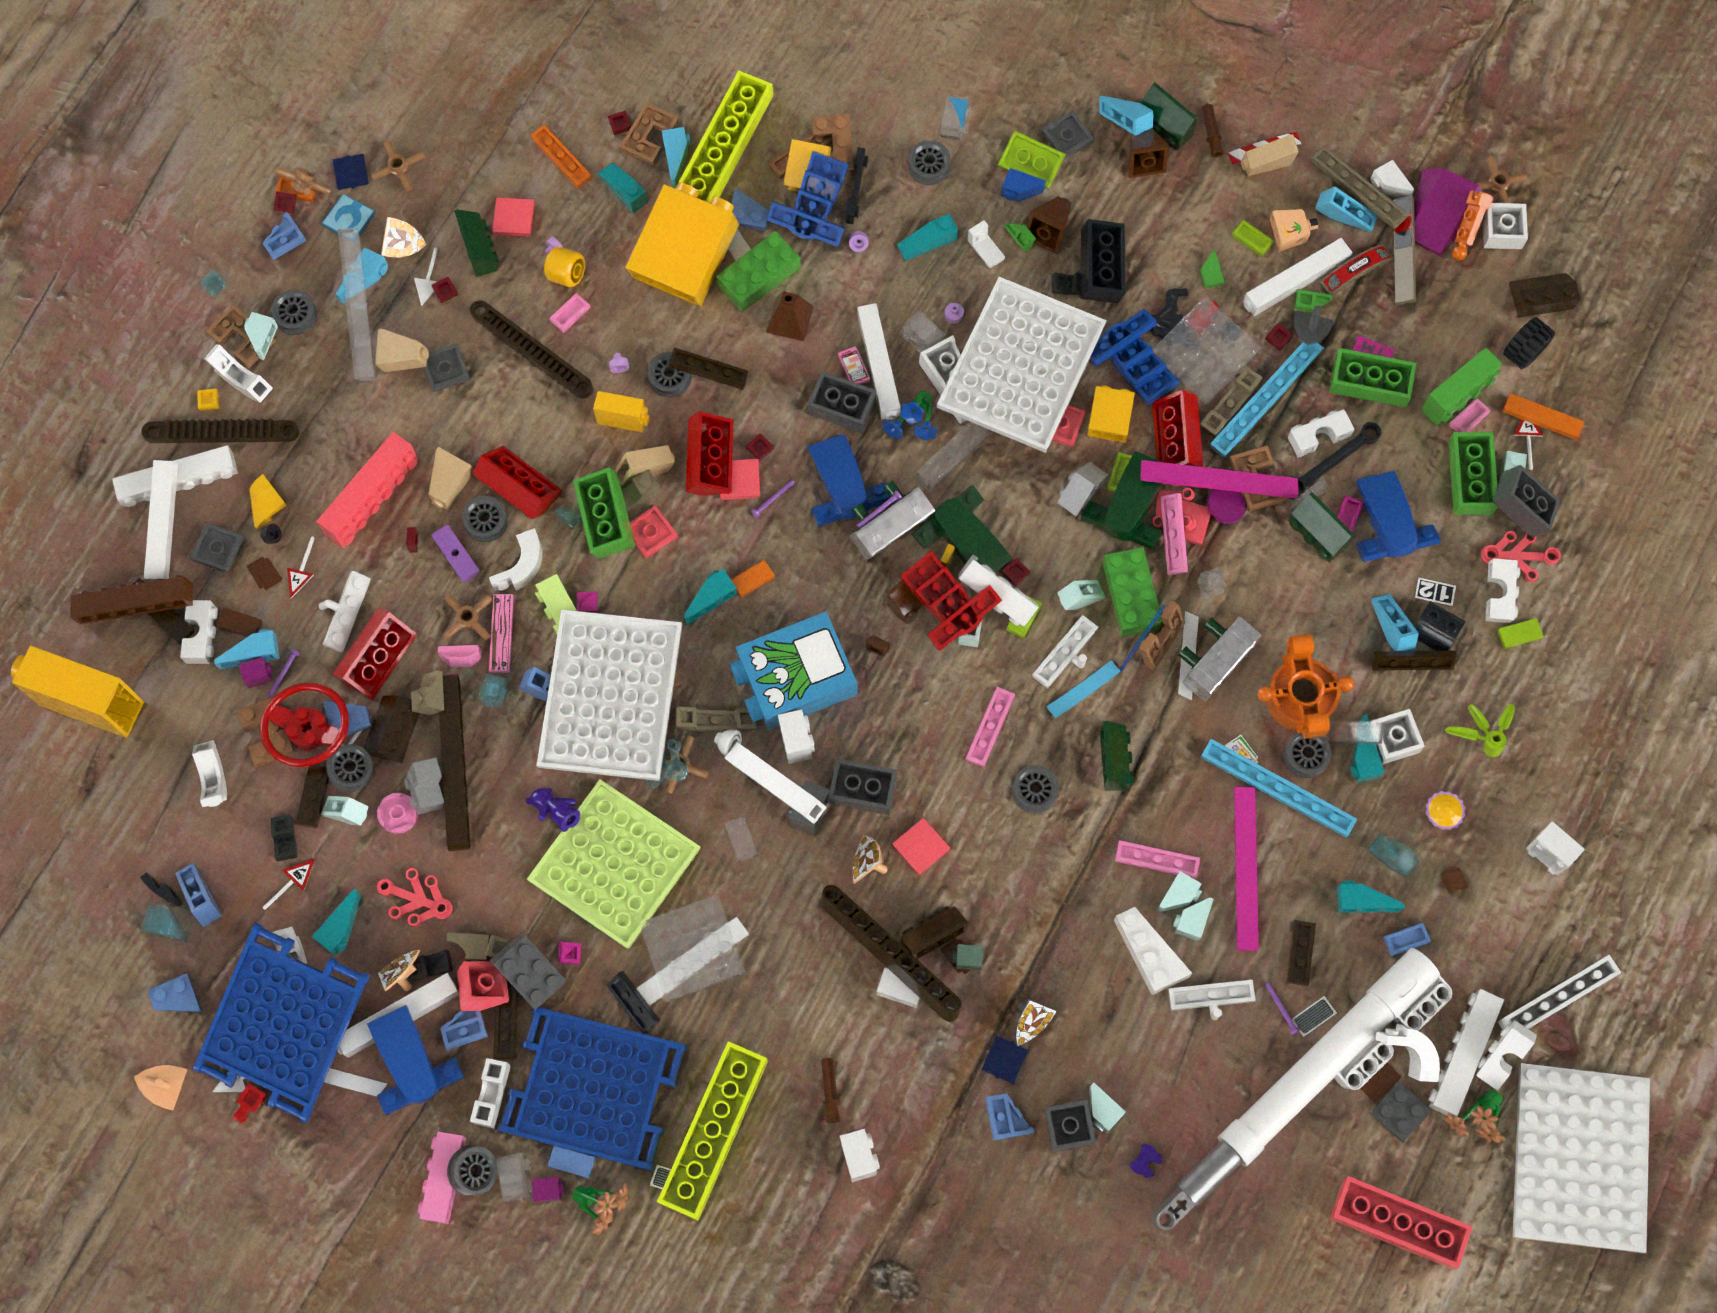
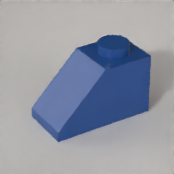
[1001,168,1046,202]

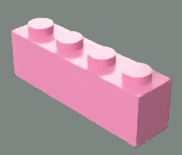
[418,1132,466,1224]

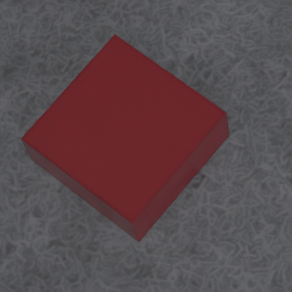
[608,110,631,135]
[274,191,297,214]
[431,277,458,303]
[1265,323,1293,351]
[746,433,774,462]
[406,527,419,553]
[1002,558,1030,587]

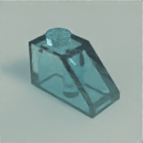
[1367,834,1419,877]
[141,904,188,942]

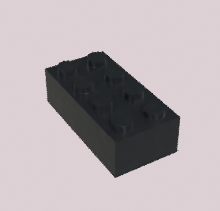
[1081,219,1125,303]

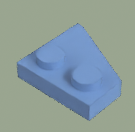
[732,189,769,231]
[263,212,306,260]
[323,701,372,735]
[147,973,202,1013]
[441,1010,488,1050]
[985,1094,1035,1141]

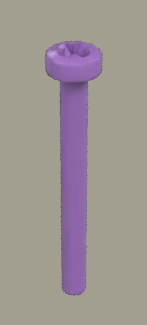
[751,480,795,518]
[856,490,902,529]
[266,649,300,698]
[1265,982,1301,1035]

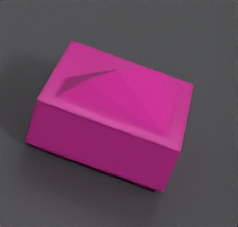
[577,592,598,613]
[558,941,581,965]

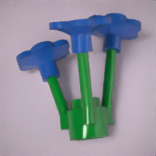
[882,391,937,440]

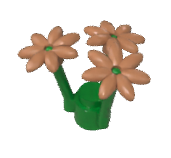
[1445,1090,1505,1143]
[572,1183,630,1236]

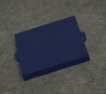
[333,154,369,190]
[981,1035,1028,1084]

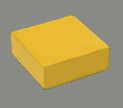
[197,388,219,411]
[940,544,955,569]

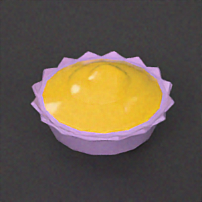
[1426,791,1466,830]

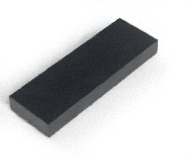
[606,971,661,1034]

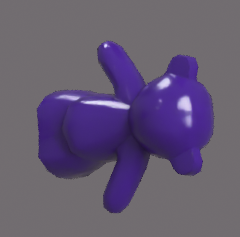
[526,788,581,832]

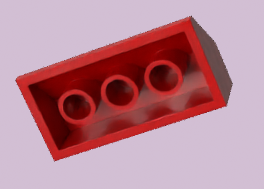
[1152,390,1203,467]
[685,411,734,496]
[473,446,563,519]
[332,609,417,700]

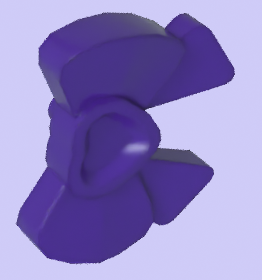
[1129,1144,1162,1178]

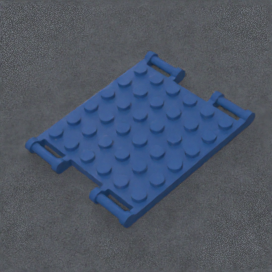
[193,923,370,1123]
[497,1007,688,1171]

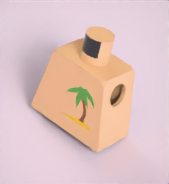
[1270,209,1318,252]

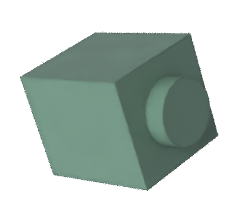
[952,944,983,970]

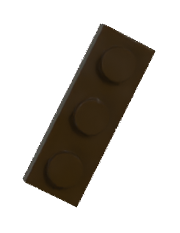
[295,765,329,828]
[1286,920,1316,986]

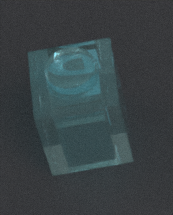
[479,673,509,707]

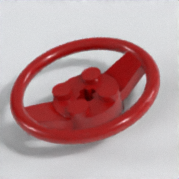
[260,683,349,767]

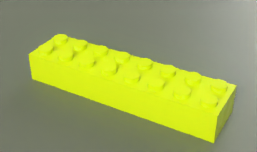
[675,70,773,203]
[657,1041,768,1221]

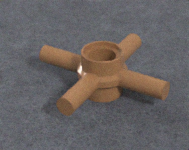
[370,141,425,191]
[1477,156,1528,203]
[275,167,331,195]
[443,594,493,641]
[663,735,710,795]

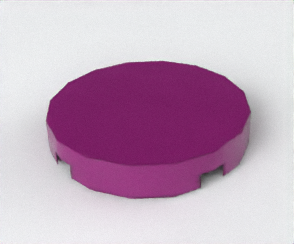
[1207,489,1246,525]

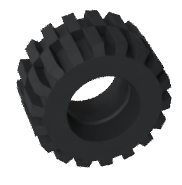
[1503,317,1555,370]

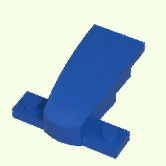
[767,151,849,247]
[1089,309,1179,406]
[808,434,890,527]
[1356,471,1441,562]
[367,1005,465,1116]

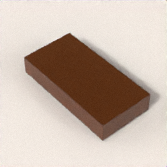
[216,607,262,637]

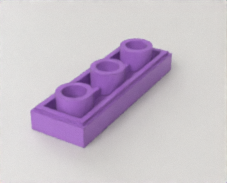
[431,524,480,583]

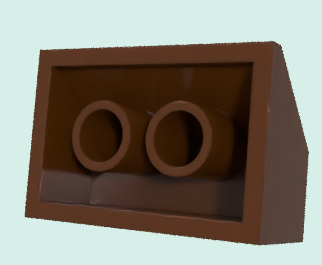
[887,580,924,622]

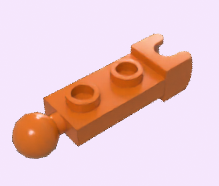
[1452,190,1493,261]

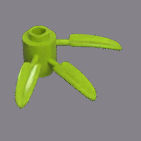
[1445,704,1515,757]

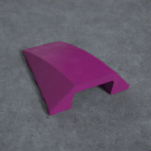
[1414,168,1483,256]

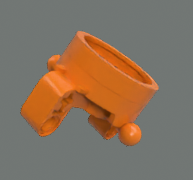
[1257,634,1354,739]

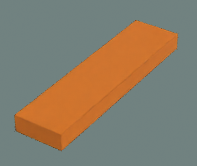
[530,124,592,189]
[1502,393,1584,440]

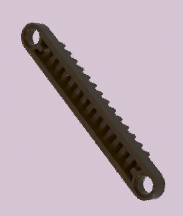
[470,300,593,398]
[141,419,300,443]

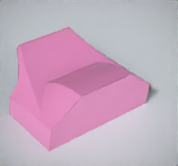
[438,645,482,667]

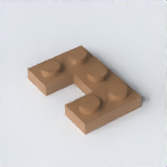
[619,102,680,165]
[812,114,854,172]
[206,304,276,368]
[1229,445,1287,512]
[1139,601,1185,671]
[236,696,295,767]

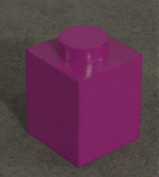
[239,657,273,688]
[532,1177,565,1203]

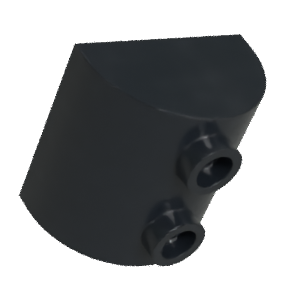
[1414,601,1466,651]

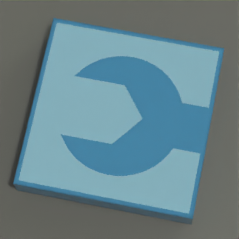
[322,194,376,243]

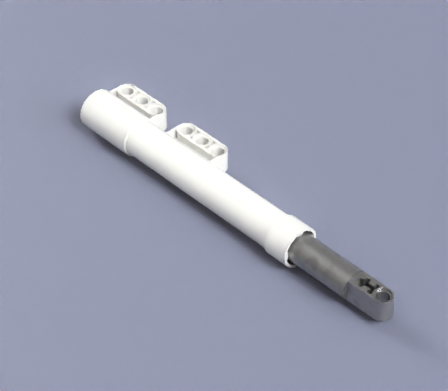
[1151,948,1453,1230]

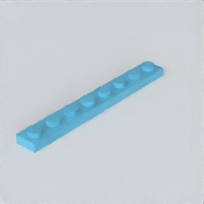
[1209,342,1324,458]
[1200,739,1357,838]

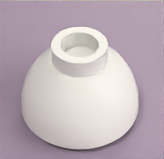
[714,729,742,756]

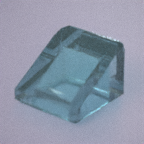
[199,269,227,296]
[555,507,581,528]

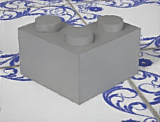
[1057,462,1109,516]
[404,758,444,815]

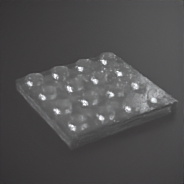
[1153,296,1262,406]
[639,894,746,1003]

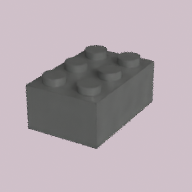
[807,371,877,434]
[1493,465,1560,538]
[828,759,897,815]
[490,932,567,1010]

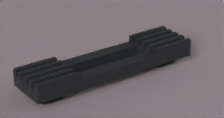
[845,147,868,224]

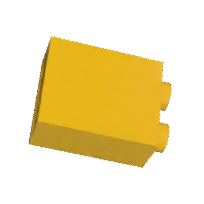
[625,182,739,307]
[11,645,144,738]

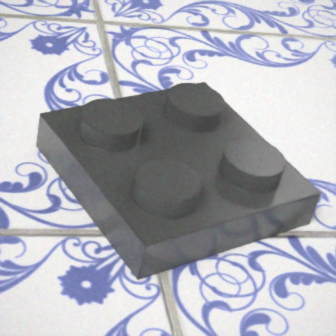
[1041,111,1094,159]
[424,344,470,392]
[190,523,244,573]
[1370,1081,1432,1143]

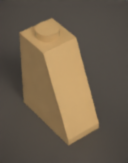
[1241,134,1299,176]
[375,329,429,372]
[615,445,675,488]
[429,447,474,511]

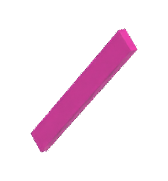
[1140,460,1298,499]
[1234,787,1259,952]

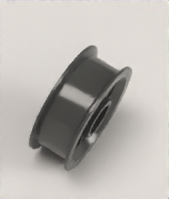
[909,141,950,185]
[271,290,317,335]
[648,352,692,398]
[462,496,508,542]
[1284,733,1331,778]
[326,744,373,792]
[1012,765,1059,813]
[447,1146,498,1195]

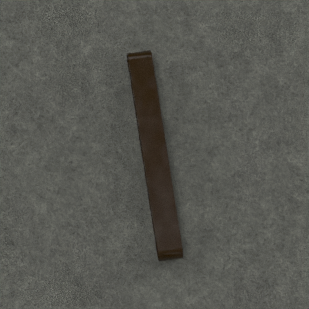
[439,674,470,851]
[821,885,962,1022]

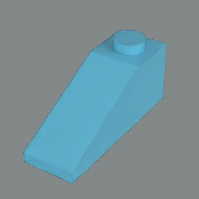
[1099,96,1154,136]
[662,127,691,189]
[1315,186,1377,232]
[335,247,388,304]
[1371,594,1419,651]
[214,629,280,669]

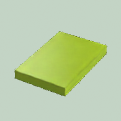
[998,130,1066,189]

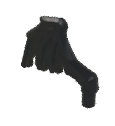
[1150,288,1201,350]

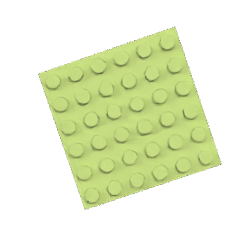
[527,779,701,950]

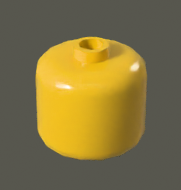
[544,247,585,287]

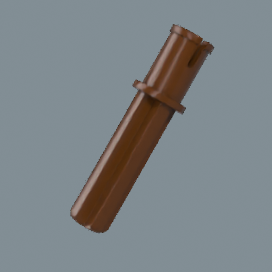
[1202,103,1223,157]
[821,1058,840,1123]

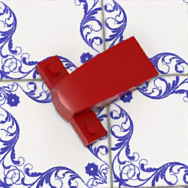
[899,551,1002,651]

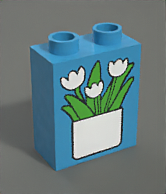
[729,611,858,730]

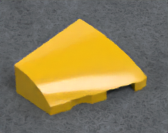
[249,474,287,530]

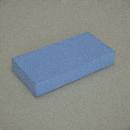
[1383,922,1431,957]
[547,1146,595,1179]

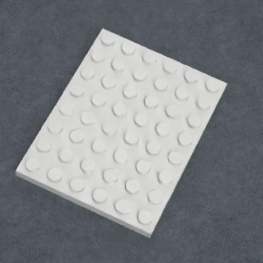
[937,277,1107,453]
[536,610,682,781]
[1513,1063,1650,1253]

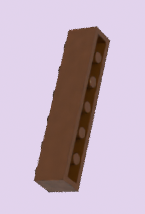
[70,575,193,625]

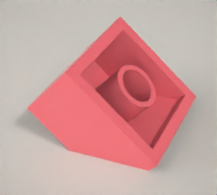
[457,961,509,1011]

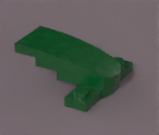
[1081,451,1163,550]
[912,485,1012,572]

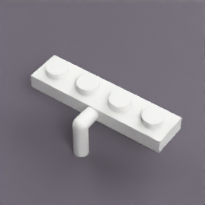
[319,571,371,652]
[1032,615,1098,689]
[1168,980,1256,1020]

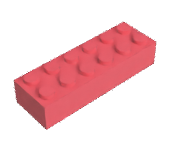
[316,432,419,548]
[1329,1176,1473,1270]

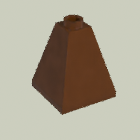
[1128,128,1168,178]
[1027,196,1071,254]
[766,291,814,341]

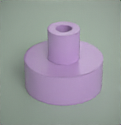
[849,231,869,252]
[544,236,563,255]
[945,303,964,324]
[609,353,629,373]

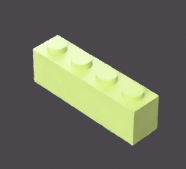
[535,574,577,634]

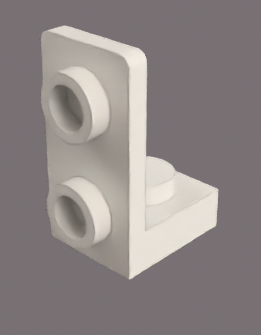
[968,220,1005,268]

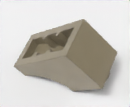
[622,470,661,512]
[411,670,444,715]
[446,932,490,961]

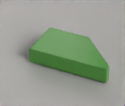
[1004,222,1036,252]
[1200,251,1224,289]
[1294,289,1333,312]

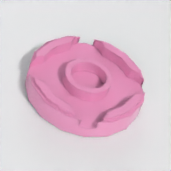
[377,792,419,834]

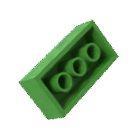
[716,231,801,312]
[1329,348,1417,408]
[1421,348,1502,426]
[1448,432,1498,515]
[573,468,635,559]
[1102,547,1163,637]

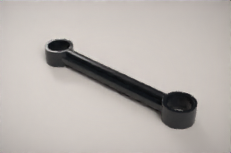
[1289,422,1381,500]

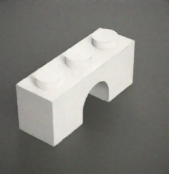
[1288,409,1355,458]
[1485,558,1520,623]
[180,600,218,664]
[1476,1020,1537,1090]
[470,1058,511,1129]

